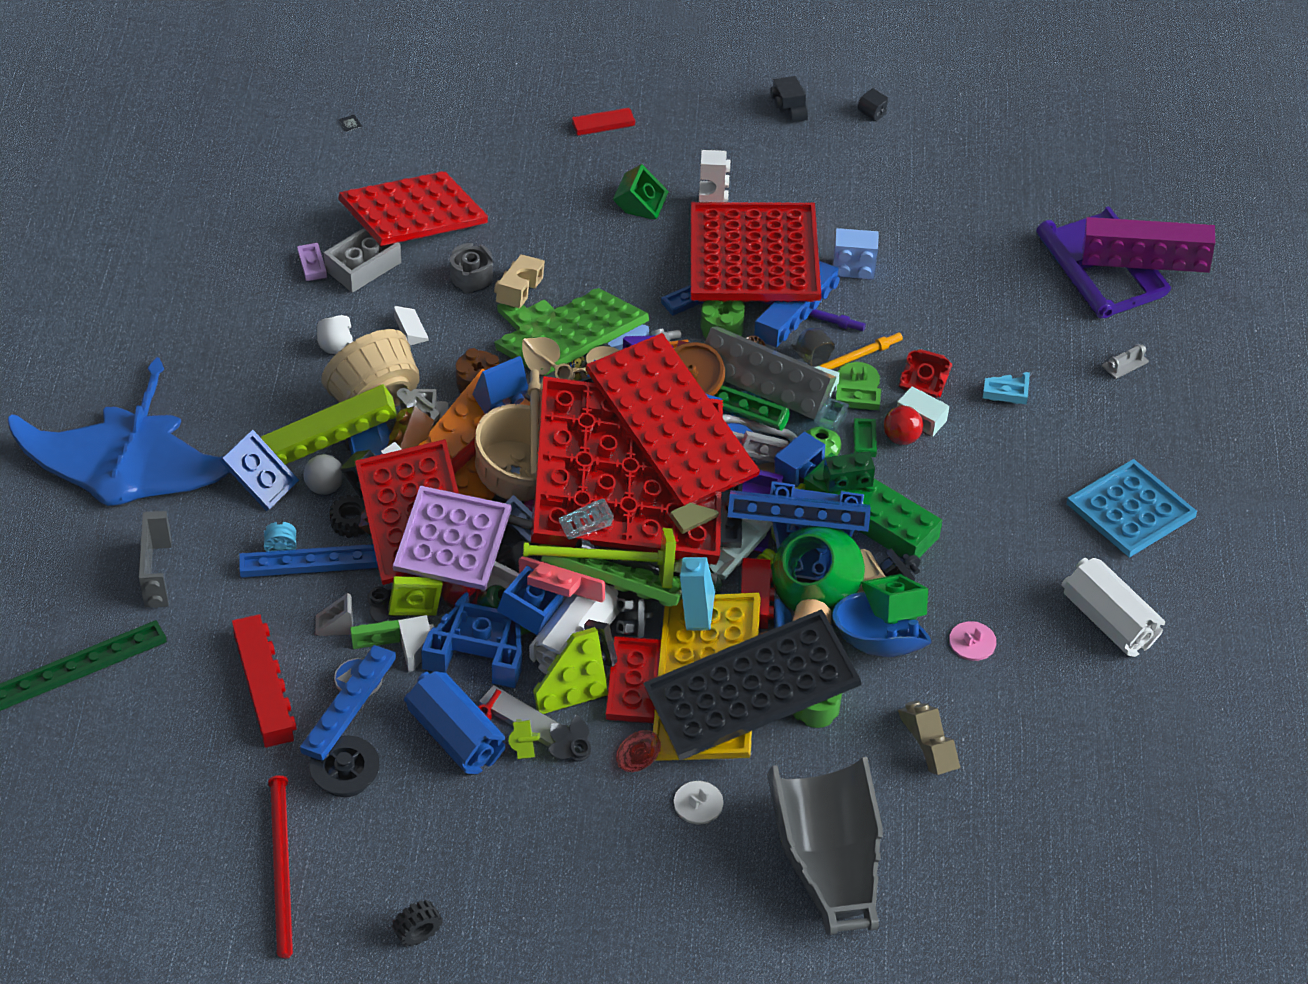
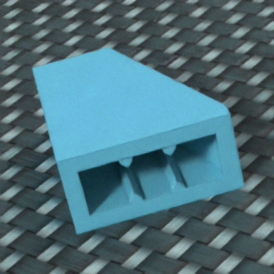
[680,557,715,630]

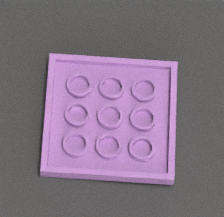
[393,486,511,590]

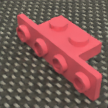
[519,556,605,603]

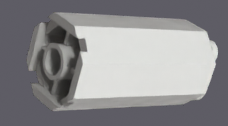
[1062,558,1165,657]
[529,584,620,674]

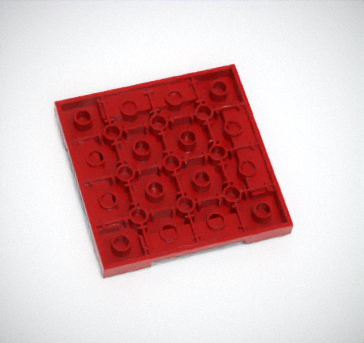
[531,376,723,565]

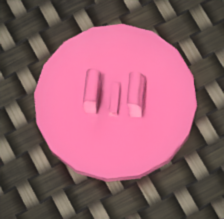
[949,621,996,661]

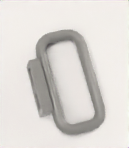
[723,414,797,462]

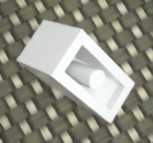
[398,615,434,672]

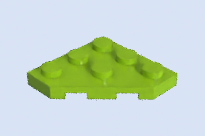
[533,627,608,714]

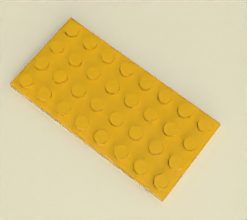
[651,593,760,761]

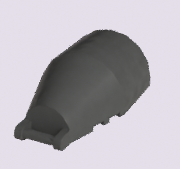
[767,757,883,935]

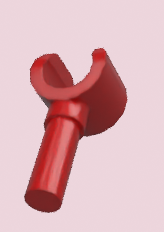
[478,689,502,721]

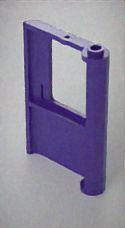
[1036,206,1171,318]

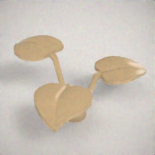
[522,337,620,380]

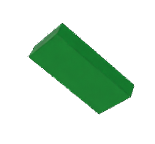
[853,418,877,457]

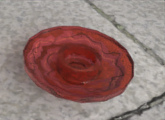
[616,730,661,773]

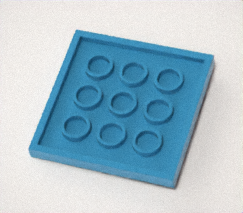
[1066,459,1197,558]

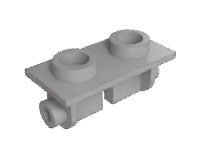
[1102,344,1149,379]

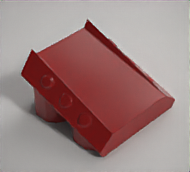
[898,349,952,398]

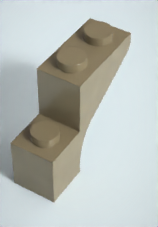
[898,701,960,775]

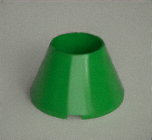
[772,526,865,615]

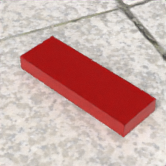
[572,108,635,136]

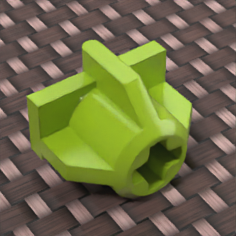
[509,719,540,759]

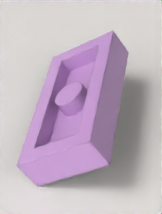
[297,243,327,281]

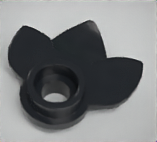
[495,540,524,573]
[368,586,408,623]
[548,715,591,761]

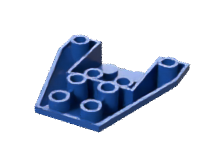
[770,481,864,581]

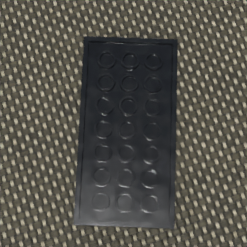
[644,609,862,761]

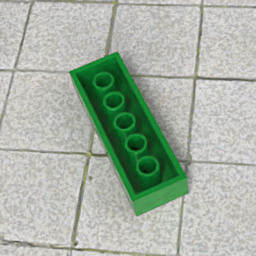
[804,453,942,558]

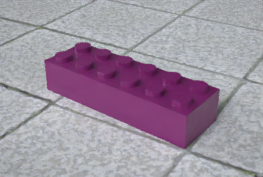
[1082,217,1215,273]

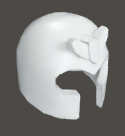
[317,315,353,354]

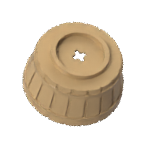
[321,329,419,408]
[475,404,536,502]

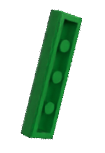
[714,385,789,431]

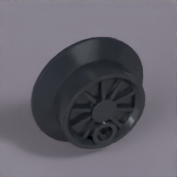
[309,735,380,798]

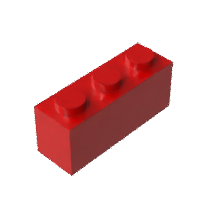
[741,558,774,629]

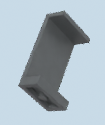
[139,511,172,608]

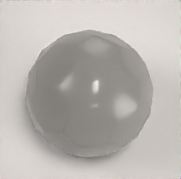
[303,454,344,495]

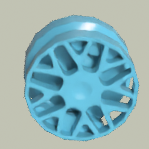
[264,522,297,552]

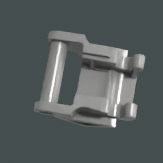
[397,388,448,429]

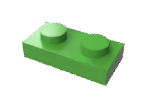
[835,384,881,410]
[350,620,401,649]

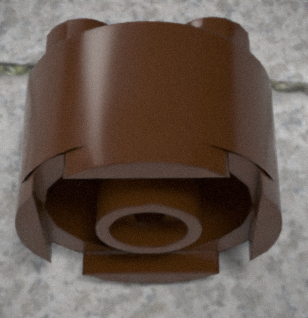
[456,348,499,394]

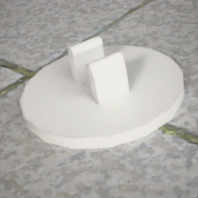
[674,781,724,825]

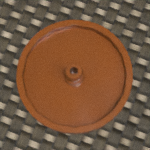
[674,342,725,396]

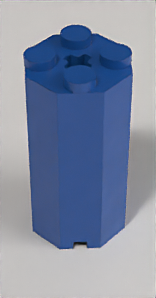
[404,671,505,774]

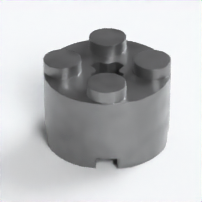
[450,243,493,294]

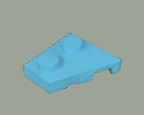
[983,372,1030,404]

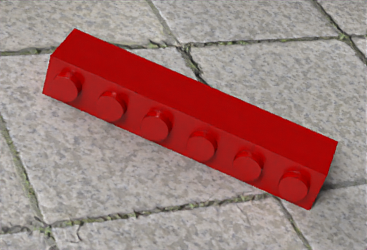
[232,614,297,748]

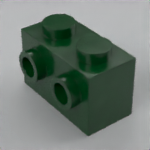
[823,451,875,493]

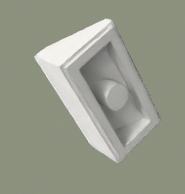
[394,306,429,345]

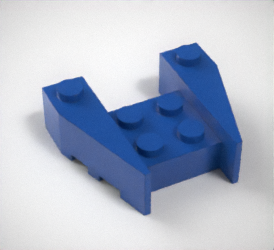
[421,592,522,688]

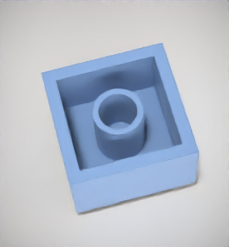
[833,228,879,279]

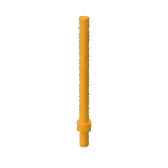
[816,332,903,370]

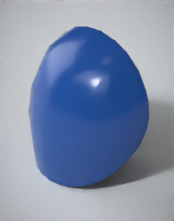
[833,592,932,657]

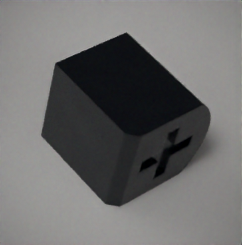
[858,88,888,121]

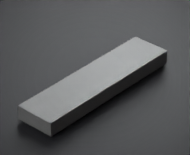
[479,685,558,747]

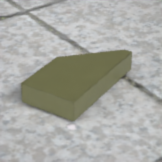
[670,503,719,534]

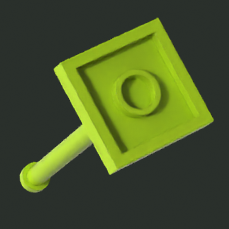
[523,528,676,588]
[389,577,442,616]

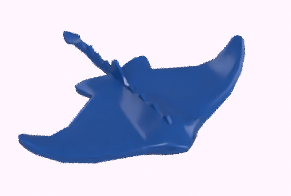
[8,357,231,506]

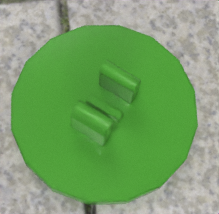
[838,362,880,388]

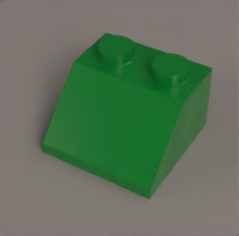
[613,164,669,220]
[862,574,928,624]

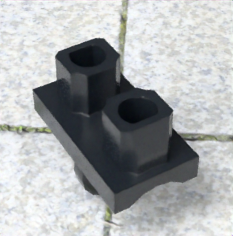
[879,548,921,581]
[617,593,653,638]

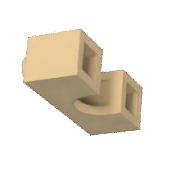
[494,254,545,308]

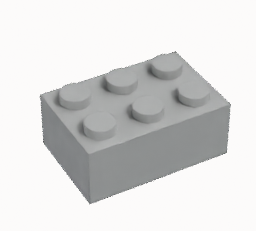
[324,228,401,293]

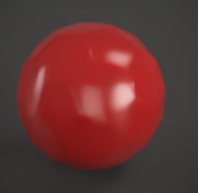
[884,406,923,445]

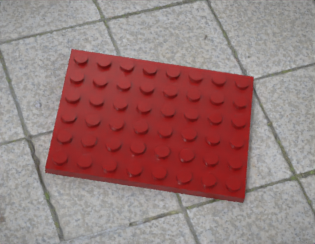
[691,202,821,302]

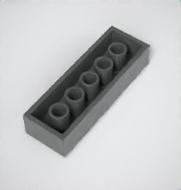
[705,327,837,419]

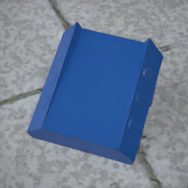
[347,422,392,456]

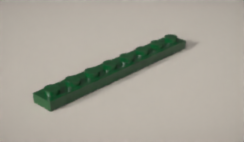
[0,620,167,711]

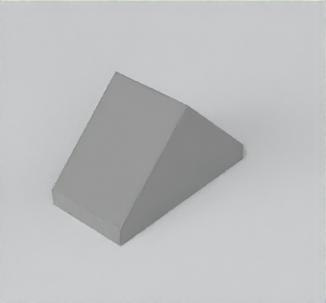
[316,593,353,636]

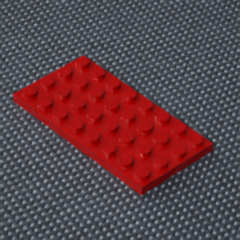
[585,333,760,507]

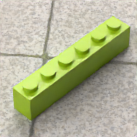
[261,384,397,465]

